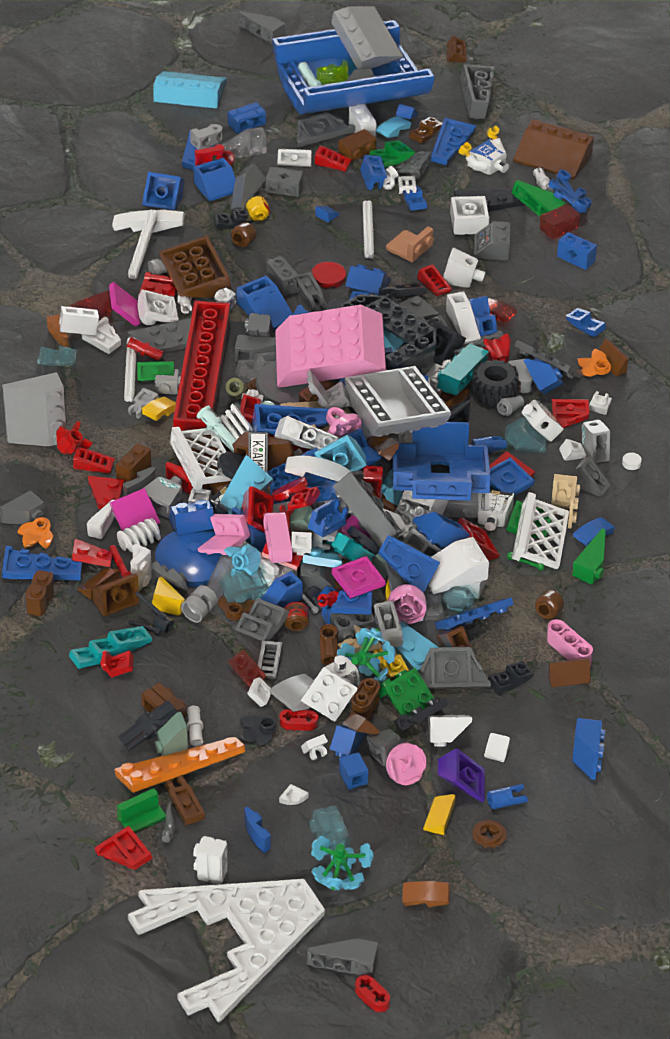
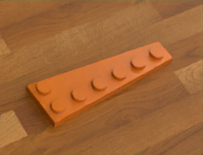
[115,737,245,793]

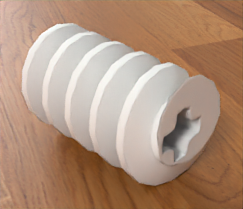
[117,518,161,553]

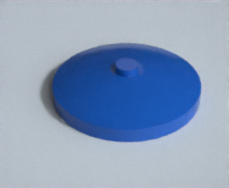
[155,529,232,587]

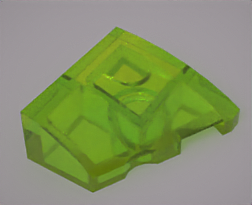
[316,60,349,85]

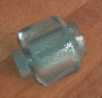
[443,586,474,613]

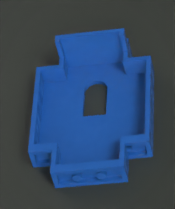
[393,422,490,501]

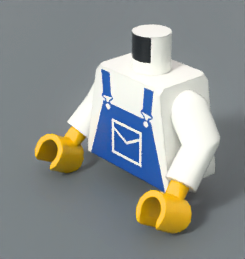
[459,126,509,175]

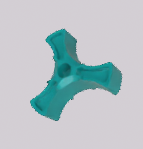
[326,533,375,561]

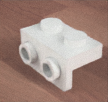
[130,543,152,591]

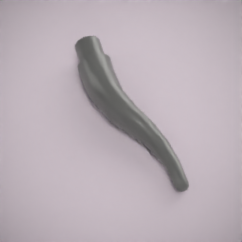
[162,800,175,843]

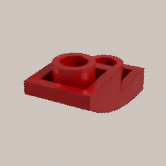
[288,487,320,510]

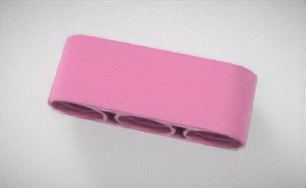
[263,512,292,563]
[547,619,593,666]

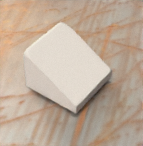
[559,439,586,461]
[484,733,510,762]

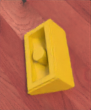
[423,794,456,835]

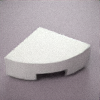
[279,784,308,805]

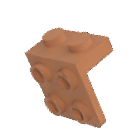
[386,227,434,262]

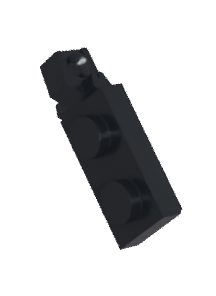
[378,282,427,299]
[394,697,449,732]

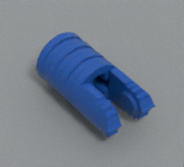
[471,436,508,453]
[487,784,528,810]

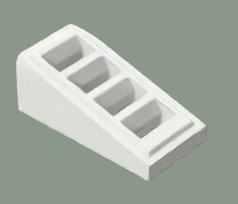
[87,500,115,539]

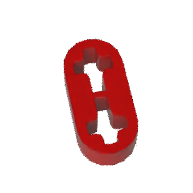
[279,709,318,731]
[355,975,390,1012]

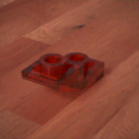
[488,298,517,322]
[228,649,267,688]

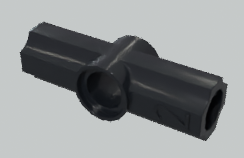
[118,699,178,751]

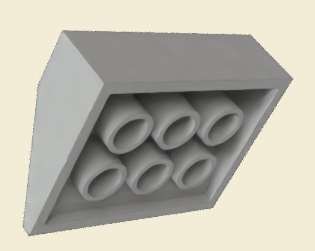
[331,7,403,69]
[2,372,66,446]

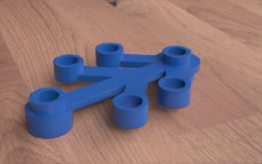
[548,170,592,213]

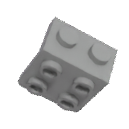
[306,370,348,409]

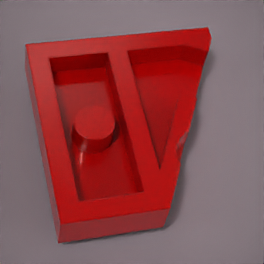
[88,476,124,509]

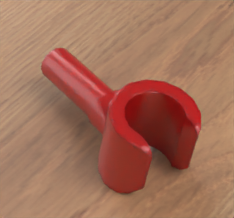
[279,503,294,529]

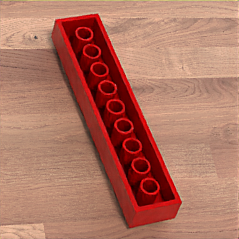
[173,301,230,431]

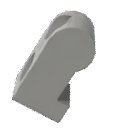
[190,124,222,150]
[508,359,533,393]

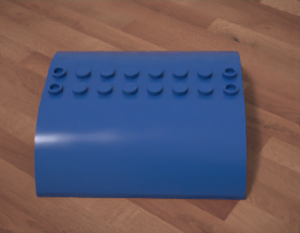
[272,20,434,114]

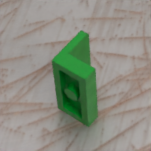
[137,361,174,381]
[117,788,166,833]

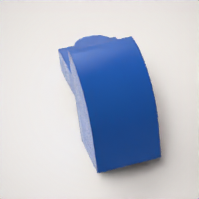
[469,296,497,336]

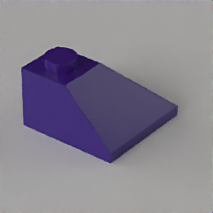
[438,748,485,803]

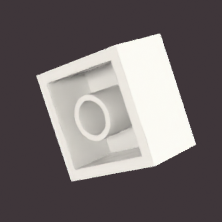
[450,196,489,235]

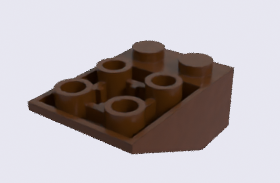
[232,432,294,472]

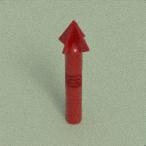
[109,545,131,577]

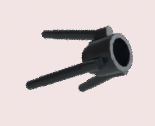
[128,591,174,635]

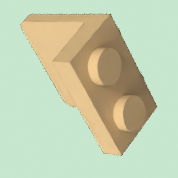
[551,474,580,529]

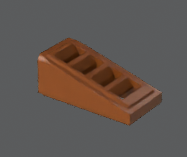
[47,314,69,351]

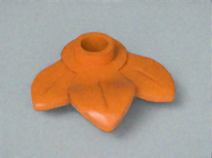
[577,349,611,377]
[17,517,53,549]

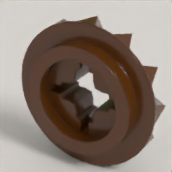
[472,820,507,850]

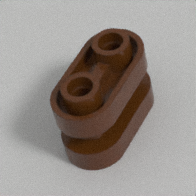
[351,678,380,721]

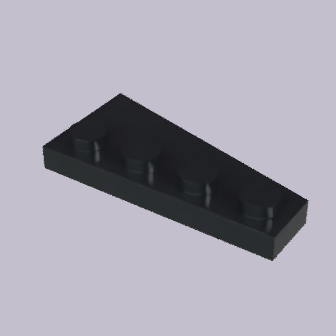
[454,190,525,211]

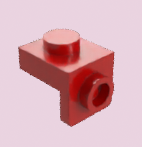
[101,650,134,678]

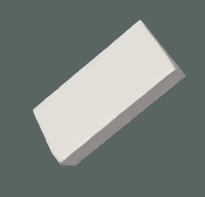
[277,149,311,167]

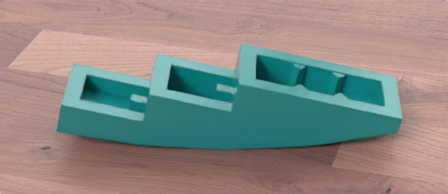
[69,626,152,669]

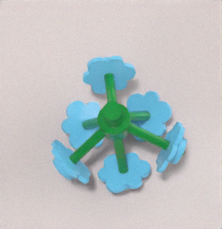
[337,628,396,684]
[311,836,373,890]

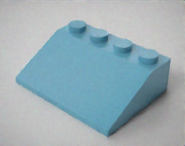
[153,71,226,108]

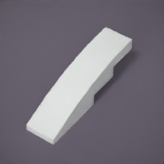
[112,210,185,233]

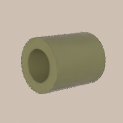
[226,378,248,399]

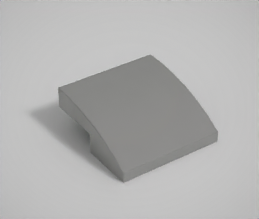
[270,674,314,711]

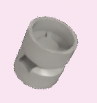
[181,585,218,623]

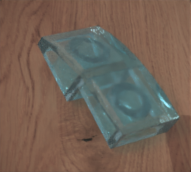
[37,346,77,366]

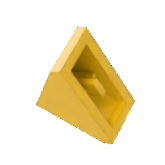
[152,577,185,616]

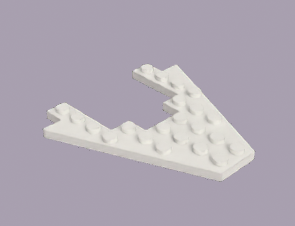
[128,879,325,1022]

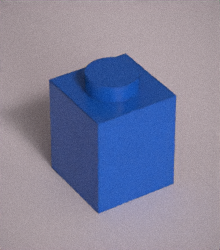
[339,752,368,790]

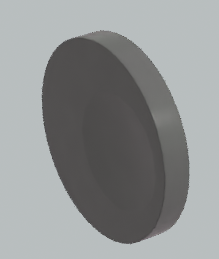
[256,362,308,405]

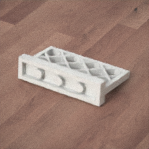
[170,427,232,490]
[512,492,569,570]

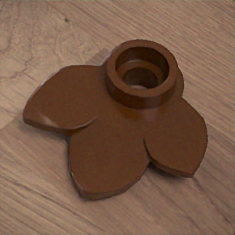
[218,591,255,620]

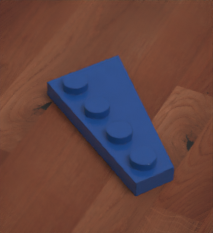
[434,597,514,631]

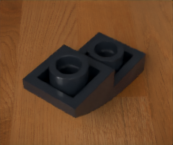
[213,209,252,229]
[488,661,534,694]

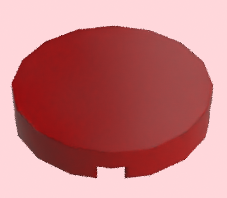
[311,262,346,288]
[271,477,308,502]

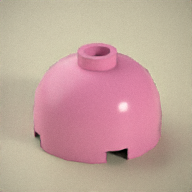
[388,584,427,624]

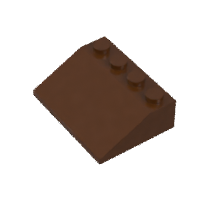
[513,119,594,179]
[158,236,232,298]

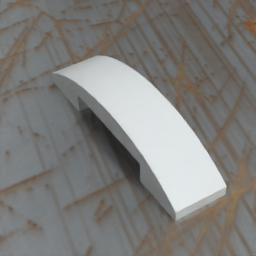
[285,456,352,481]

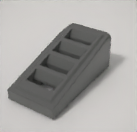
[256,640,283,680]

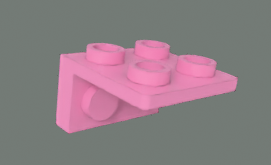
[198,514,251,555]

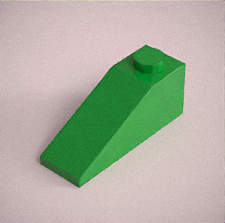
[511,180,565,224]
[572,528,605,585]

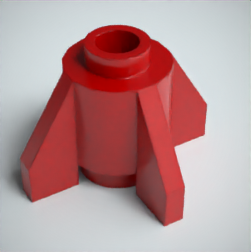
[483,333,511,363]
[56,421,93,455]

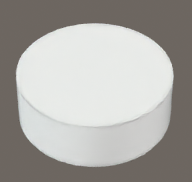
[622,453,641,470]

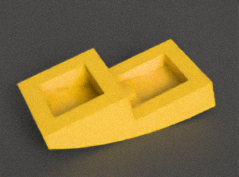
[142,397,176,421]

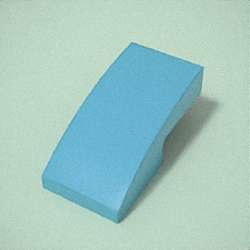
[376,116,411,138]

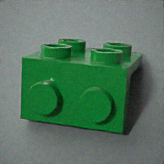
[379,668,434,716]

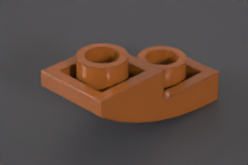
[402,881,450,907]

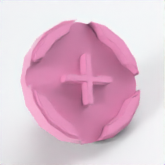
[326,407,362,439]
[386,743,427,785]

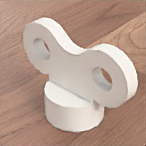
[383,166,399,189]

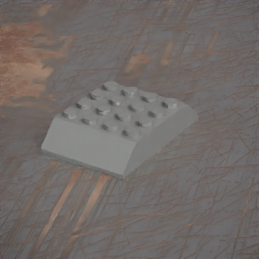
[345,366,451,437]

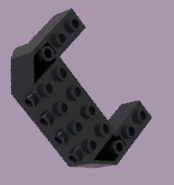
[333,294,436,375]

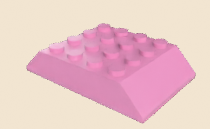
[275,305,386,388]

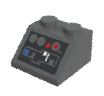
[474,221,510,260]

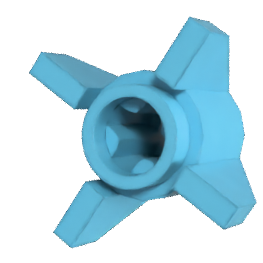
[224,544,261,578]

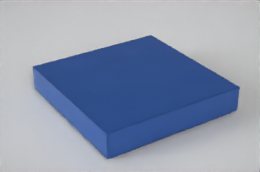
[490,457,535,496]

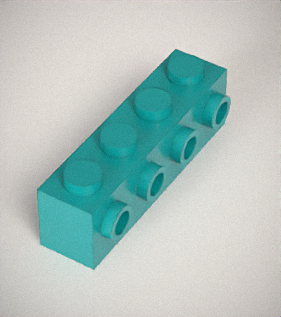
[437,343,489,396]

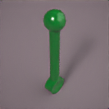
[507,552,544,571]

